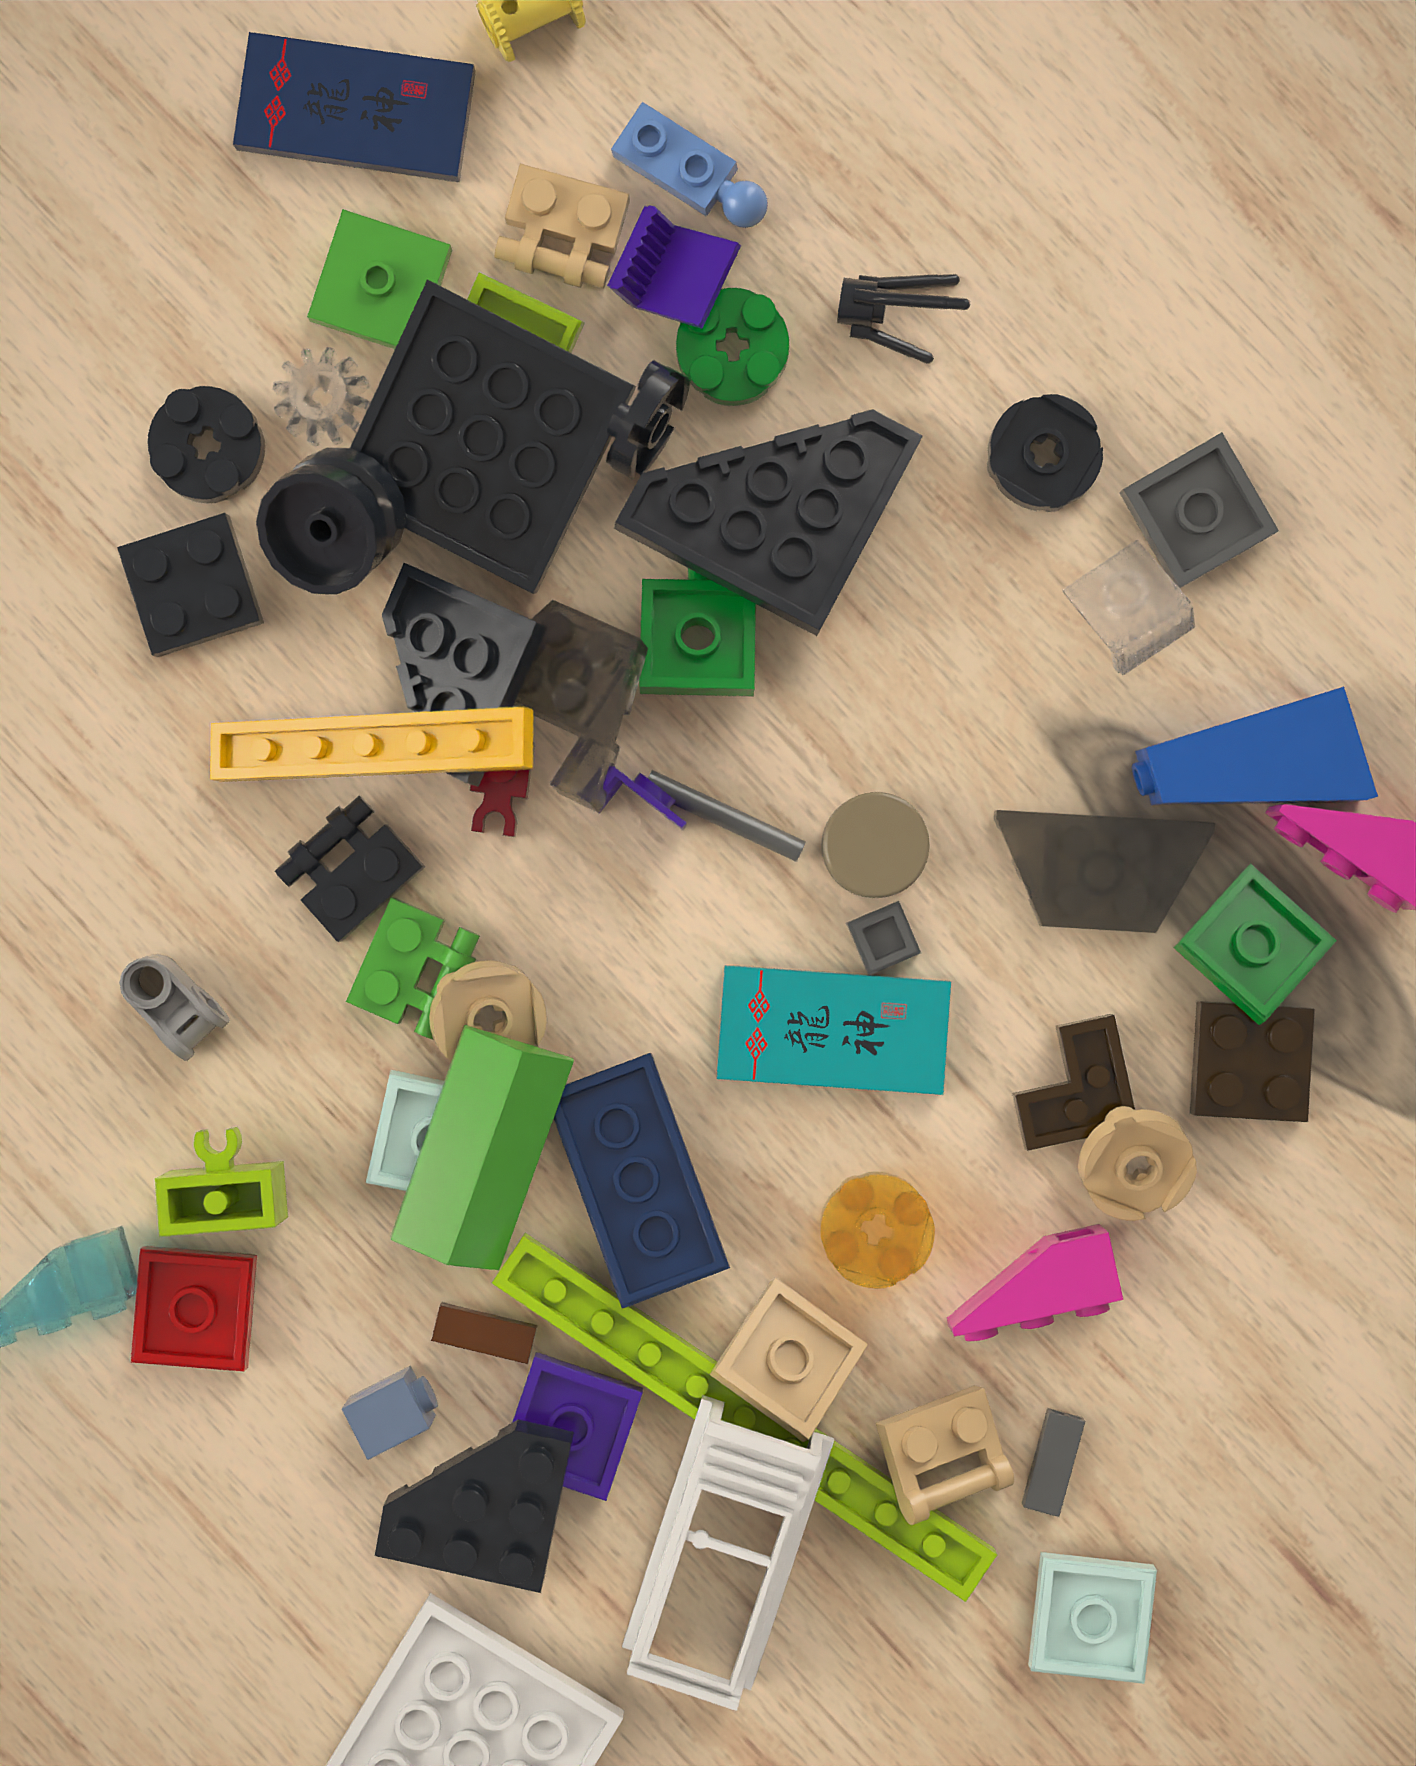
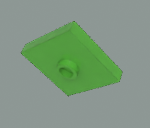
[307,209,452,349]

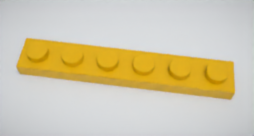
[210,707,533,782]

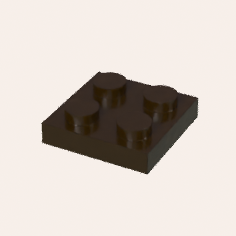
[1190,1001,1315,1122]

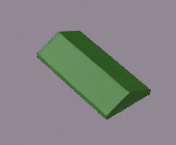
[390,1025,574,1270]

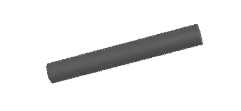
[648,770,806,862]

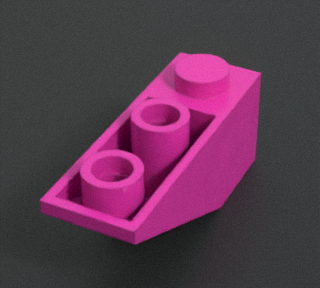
[1265,804,1416,913]
[947,1224,1123,1341]

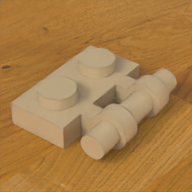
[494,163,630,288]

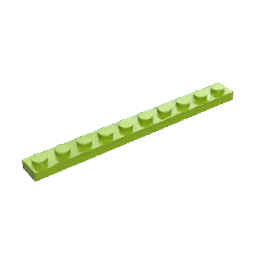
[492,1233,998,1602]

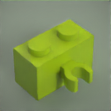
[155,1127,288,1237]

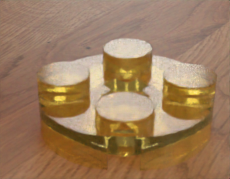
[820,1172,935,1289]

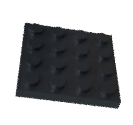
[350,280,637,594]

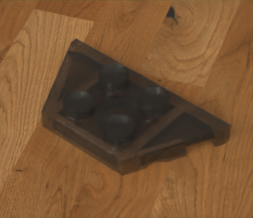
[994,810,1215,933]

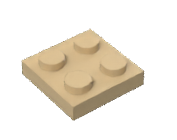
[709,1278,868,1442]

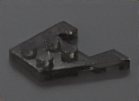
[514,600,648,813]

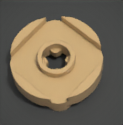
[430,960,547,1062]
[1078,1106,1197,1221]

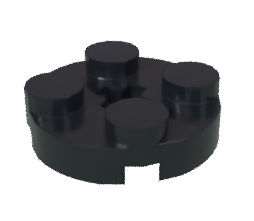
[606,360,690,479]
[147,386,265,503]
[987,394,1103,512]

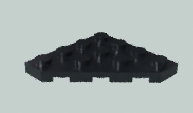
[614,409,923,636]

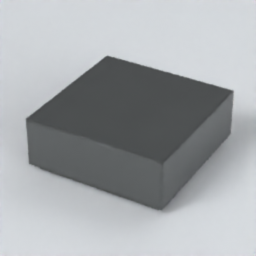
[846,901,921,975]

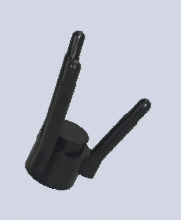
[837,274,970,364]

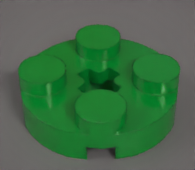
[676,288,789,406]

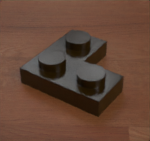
[1012,1014,1135,1151]

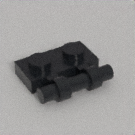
[275,795,425,942]

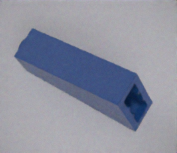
[1132,687,1378,805]

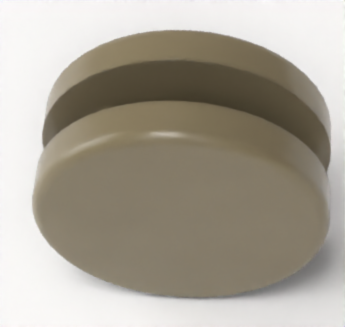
[822,792,929,898]

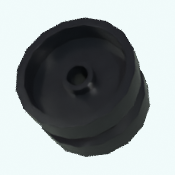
[256,448,406,595]

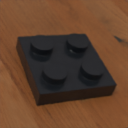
[117,513,264,658]

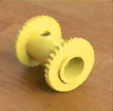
[476,0,586,62]

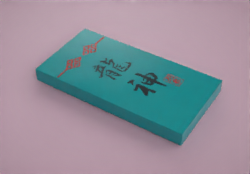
[717,965,951,1095]

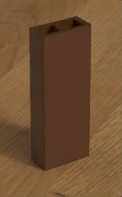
[431,1302,537,1364]

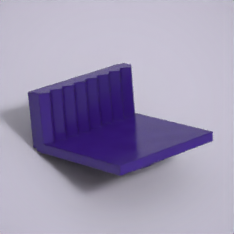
[607,205,741,329]
[580,763,687,830]

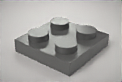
[1120,432,1279,590]

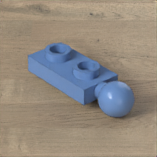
[611,102,768,228]

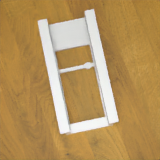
[622,1395,834,1711]

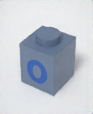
[342,1366,438,1460]

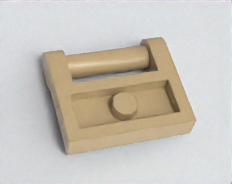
[876,1385,1014,1525]

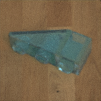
[0,1225,137,1348]

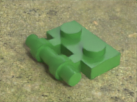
[346,898,480,1040]

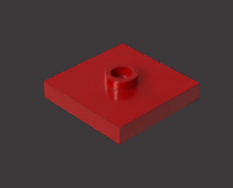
[131,1246,257,1372]

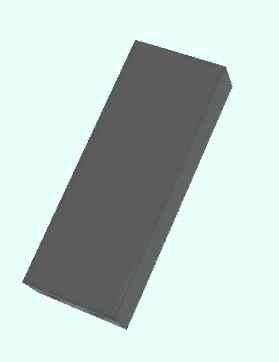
[1022,1408,1085,1517]

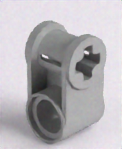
[119,954,230,1061]

